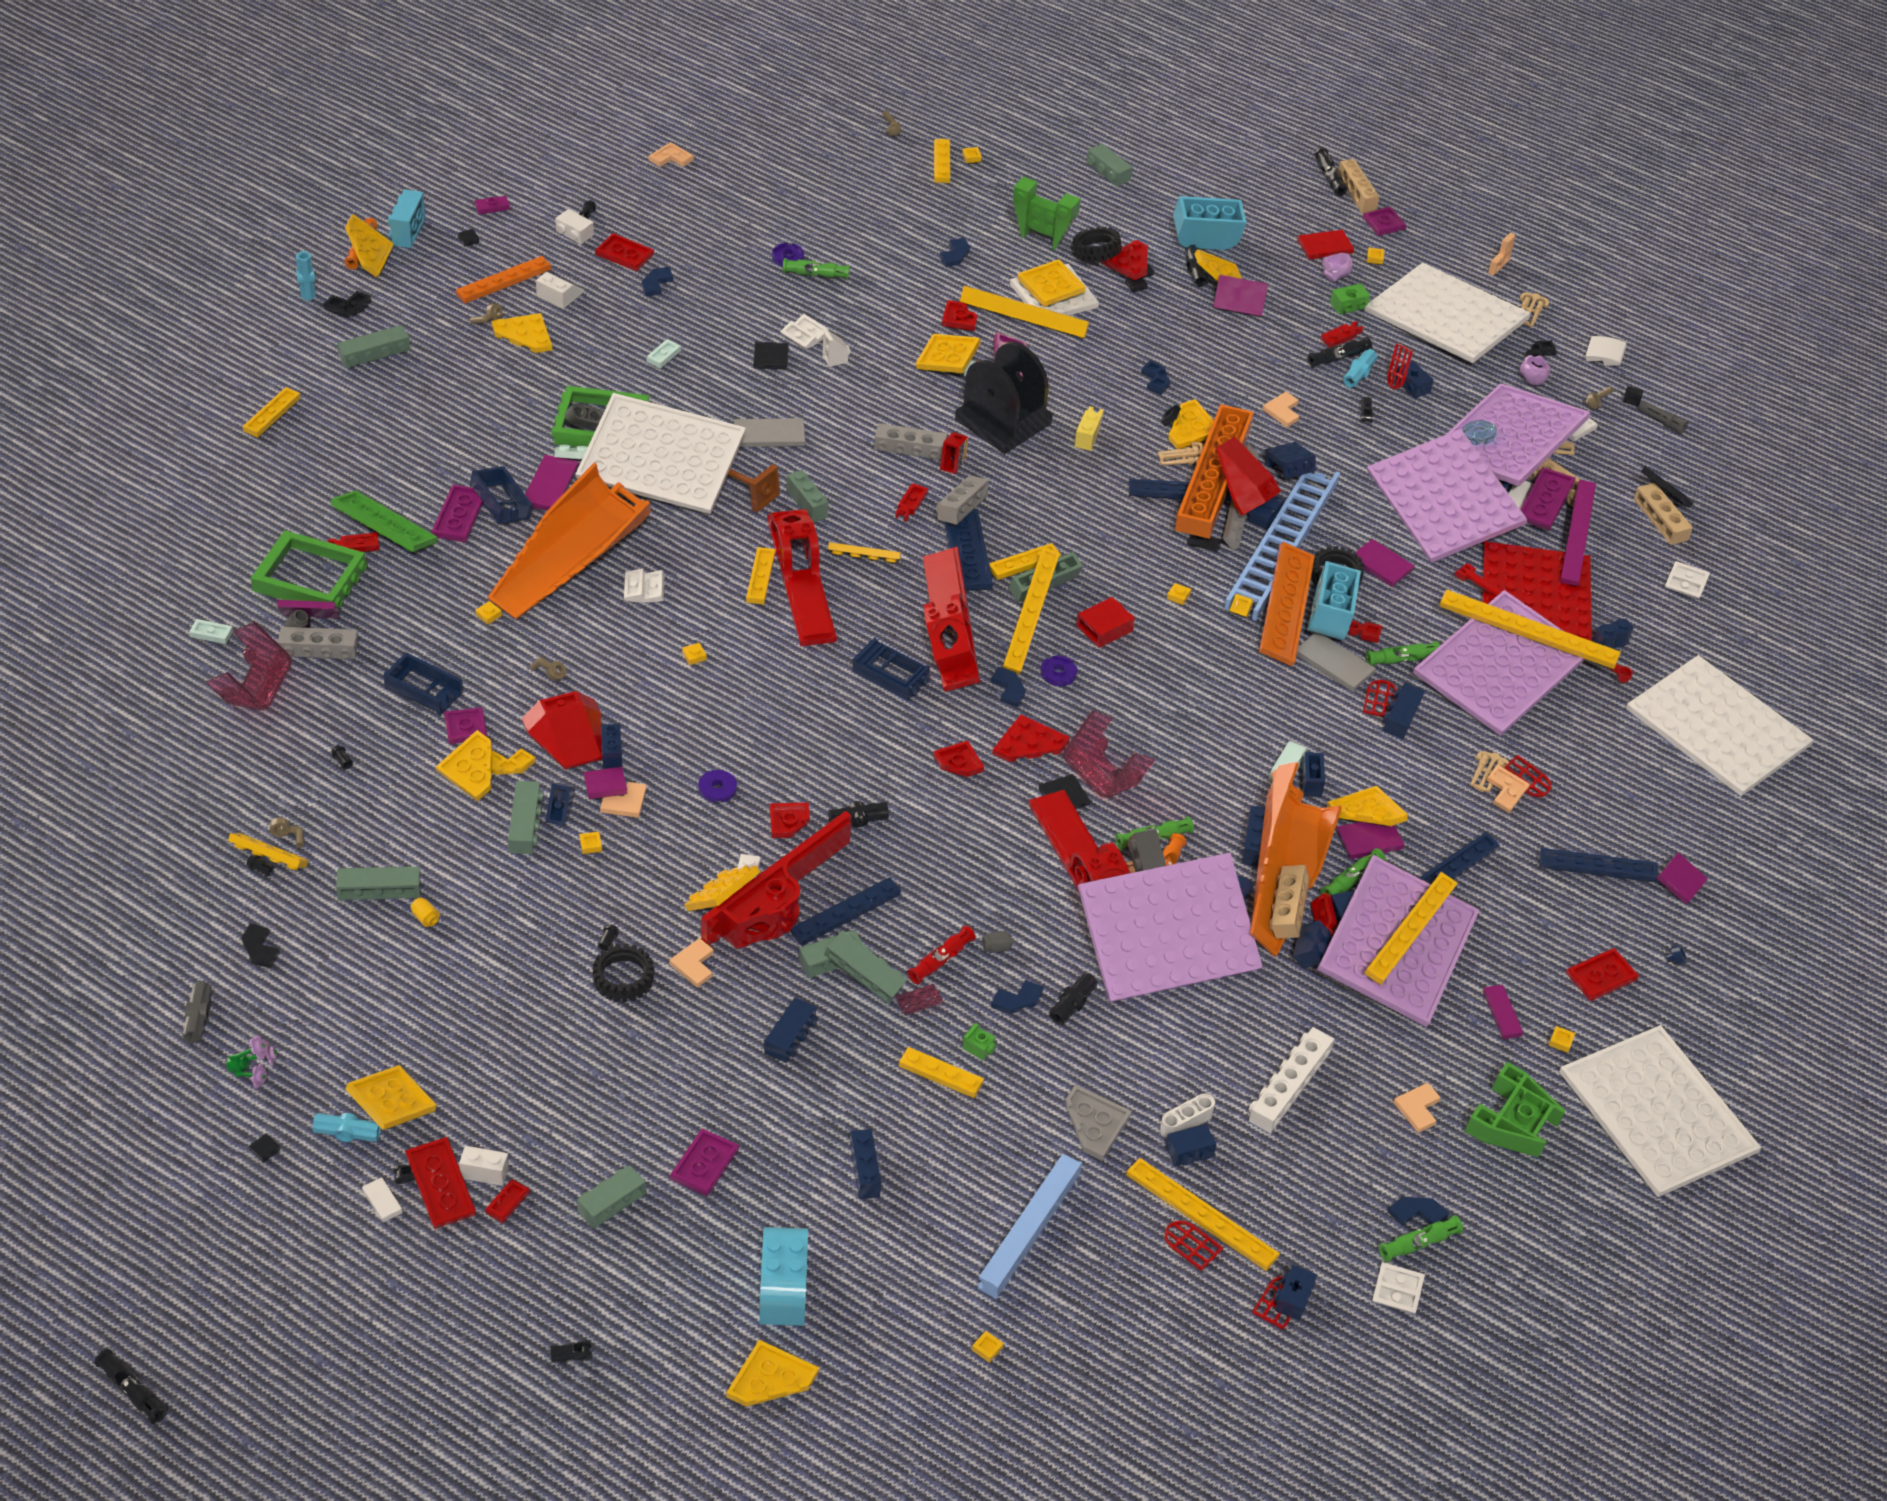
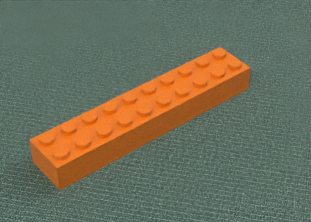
[1175,404,1254,539]

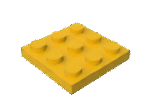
[1017,259,1086,306]
[916,334,981,373]
[684,865,760,911]
[345,1065,437,1130]

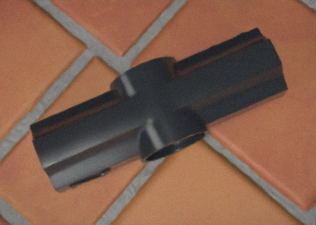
[1185,245,1209,287]
[828,801,889,827]
[1049,973,1098,1025]

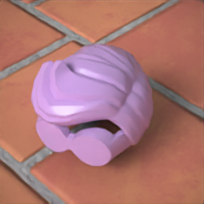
[1322,253,1352,282]
[1520,355,1551,385]

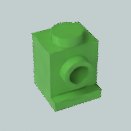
[963,1023,997,1060]

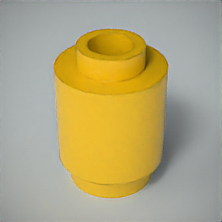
[410,898,440,927]

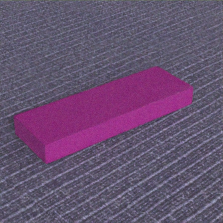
[1483,985,1523,1039]

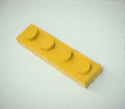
[934,139,950,183]
[243,387,301,438]
[828,542,902,563]
[989,543,1061,580]
[746,547,775,605]
[228,833,309,870]
[899,1047,984,1099]

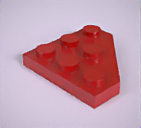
[1101,240,1148,280]
[992,714,1070,762]

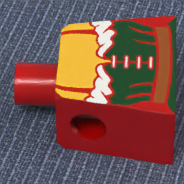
[940,432,969,474]

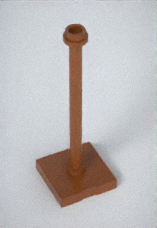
[728,464,780,513]

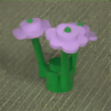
[226,1035,277,1089]

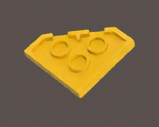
[345,214,394,277]
[1194,249,1242,281]
[491,313,552,353]
[1168,399,1214,449]
[435,730,492,802]
[1327,786,1408,826]
[726,1340,819,1407]

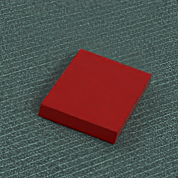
[1297,229,1354,260]
[595,233,654,272]
[1566,948,1639,1002]

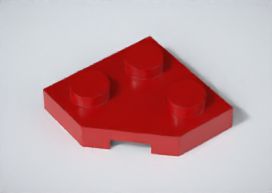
[942,300,978,331]
[933,740,984,777]
[769,802,810,838]

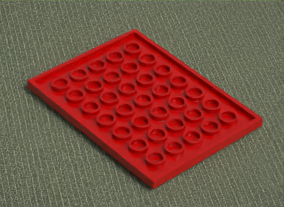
[1482,541,1592,660]

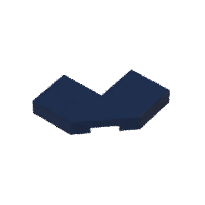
[939,237,970,267]
[641,267,673,296]
[1141,360,1170,395]
[991,666,1026,707]
[991,980,1044,1014]
[1388,1196,1449,1226]

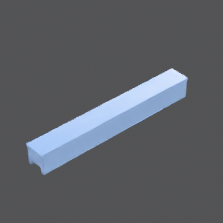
[978,1154,1082,1299]

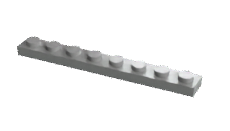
[1223,444,1259,550]

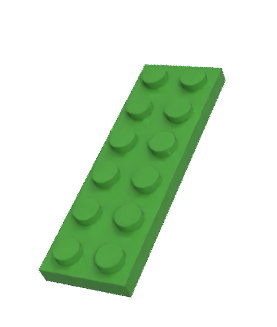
[331,490,438,552]

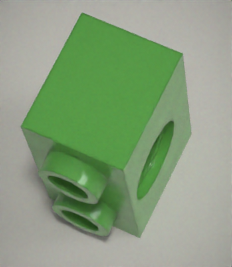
[1330,284,1370,314]

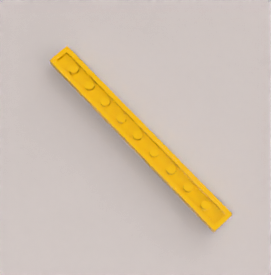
[1439,589,1621,669]

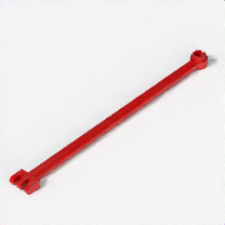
[1454,563,1633,683]

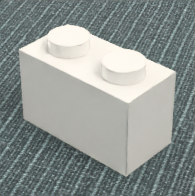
[555,209,594,244]
[459,1146,509,1186]

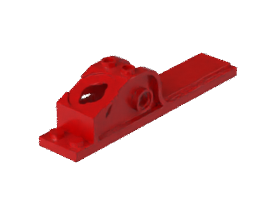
[767,509,837,646]
[923,547,981,692]
[1028,790,1130,892]
[701,811,851,949]

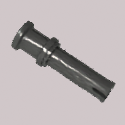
[1638,400,1689,434]

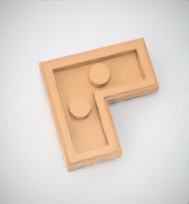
[649,142,694,167]
[1488,233,1515,276]
[1262,391,1299,427]
[1486,764,1530,813]
[600,782,647,818]
[669,938,713,988]
[1393,1083,1441,1133]

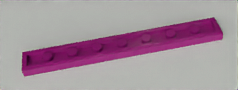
[1560,479,1596,586]

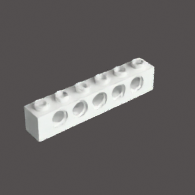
[1249,1027,1334,1133]

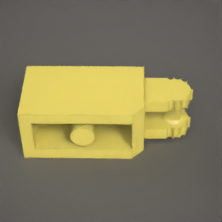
[1074,406,1104,451]

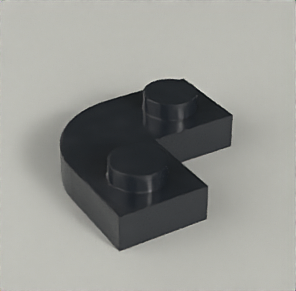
[323,291,371,316]

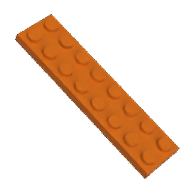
[1259,542,1315,666]

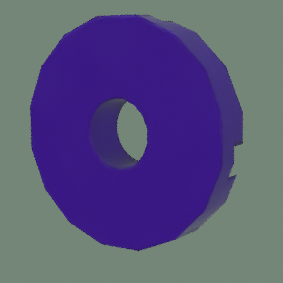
[772,243,804,267]
[1040,655,1078,687]
[698,770,737,803]

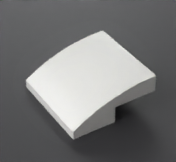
[780,314,829,349]
[1586,336,1627,366]
[1665,561,1710,599]
[624,568,665,603]
[1372,1262,1425,1314]

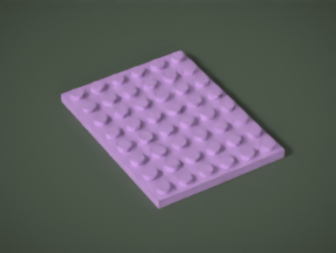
[1447,383,1590,486]
[1367,429,1527,563]
[1413,590,1585,736]
[1078,853,1263,1003]
[1317,855,1479,1027]

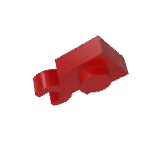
[1348,621,1383,643]

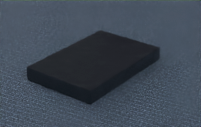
[1641,466,1694,507]

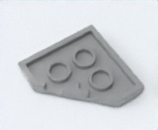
[1065,1084,1132,1161]

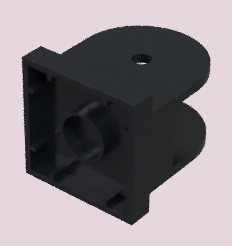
[955,342,1053,455]

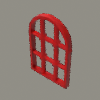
[1387,343,1413,390]
[1363,679,1397,717]
[1504,755,1551,798]
[1164,1220,1224,1271]
[1252,1276,1291,1330]

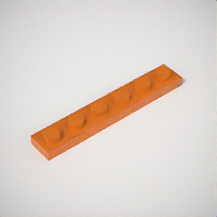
[456,256,551,304]

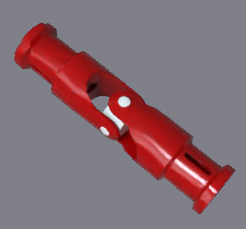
[907,925,976,985]

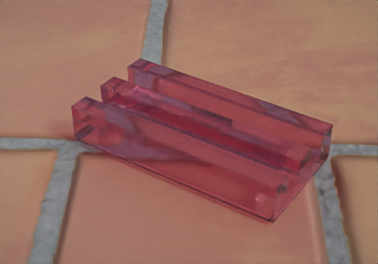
[896,984,943,1015]

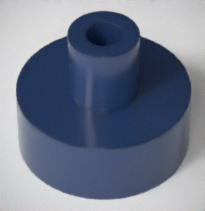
[1666,944,1687,966]

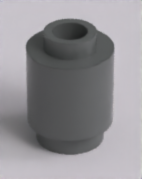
[284,610,308,628]
[982,931,1013,953]

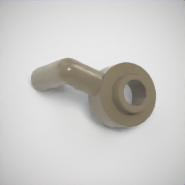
[882,110,902,136]
[470,303,503,324]
[1586,386,1614,410]
[530,657,566,681]
[269,817,304,848]

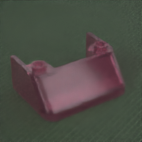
[206,621,291,710]
[1064,710,1155,798]

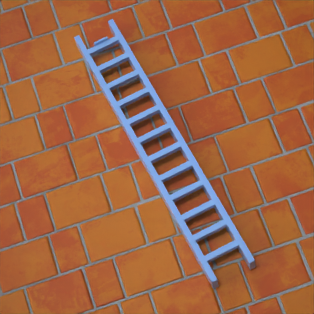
[1224,471,1340,621]

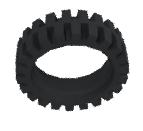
[1073,227,1122,262]
[1311,546,1364,586]
[593,943,654,1002]

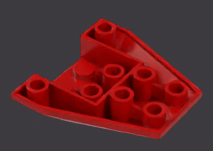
[1216,436,1281,516]
[522,691,602,769]

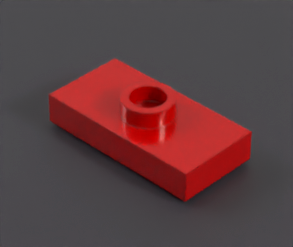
[485,1179,530,1223]

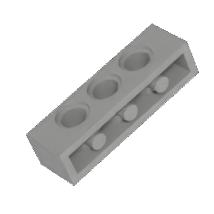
[874,423,947,460]
[936,475,989,525]
[278,627,359,659]

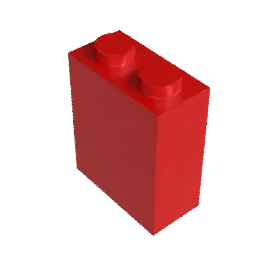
[1076,597,1135,648]

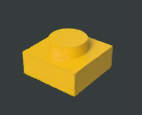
[962,147,982,163]
[1367,247,1384,265]
[1167,583,1191,605]
[1229,594,1254,618]
[475,601,502,624]
[682,643,707,665]
[579,832,602,854]
[1549,1026,1576,1053]
[972,1331,1004,1363]

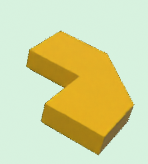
[492,749,536,775]

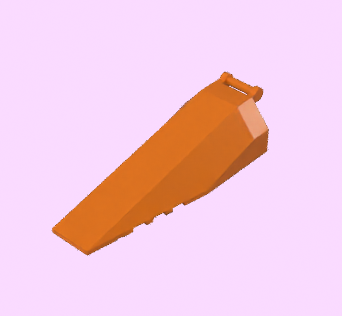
[488,462,651,620]
[1250,762,1342,956]

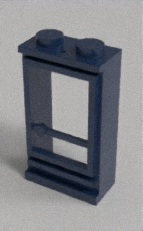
[469,466,533,524]
[852,637,930,701]
[383,652,463,716]

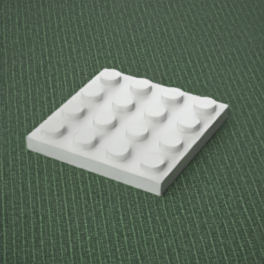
[1010,264,1099,316]

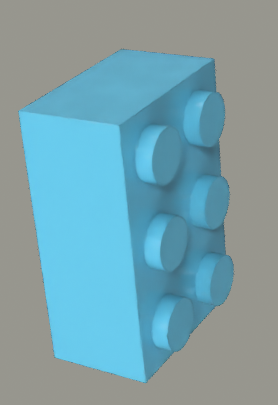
[388,189,426,248]

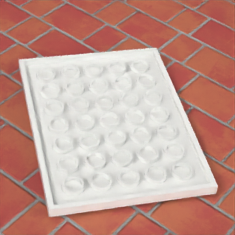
[1365,263,1530,363]
[576,393,746,514]
[1626,655,1814,796]
[1559,1025,1761,1197]

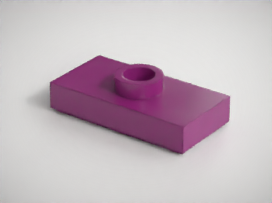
[474,195,510,215]

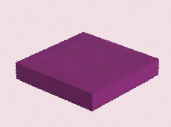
[1362,206,1406,236]
[444,707,487,744]
[583,767,628,799]
[1657,852,1708,904]

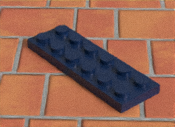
[943,509,993,590]

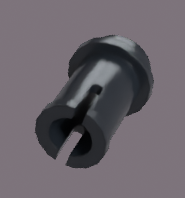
[579,200,596,219]
[331,745,353,770]
[246,855,274,877]
[598,924,619,951]

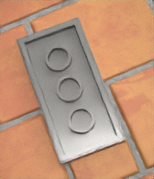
[734,418,805,447]
[1297,633,1376,692]

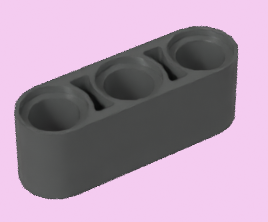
[565,404,605,430]

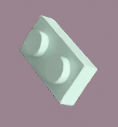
[647,339,681,368]
[555,445,588,459]
[189,619,233,644]

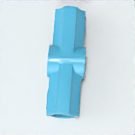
[296,251,316,301]
[1343,349,1378,388]
[312,1113,381,1142]

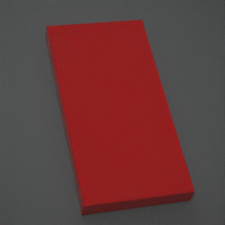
[405,1137,476,1229]

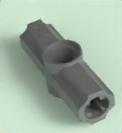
[183,981,212,1043]

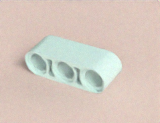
[1268,741,1308,782]

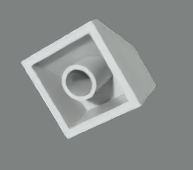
[536,272,584,309]

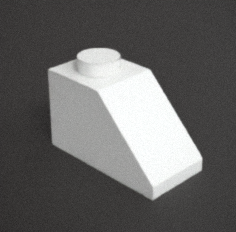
[823,330,850,367]

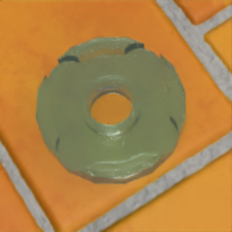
[1462,420,1497,445]

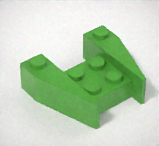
[1013,176,1081,250]
[1465,1062,1565,1157]

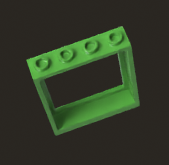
[551,386,649,447]
[251,530,367,608]

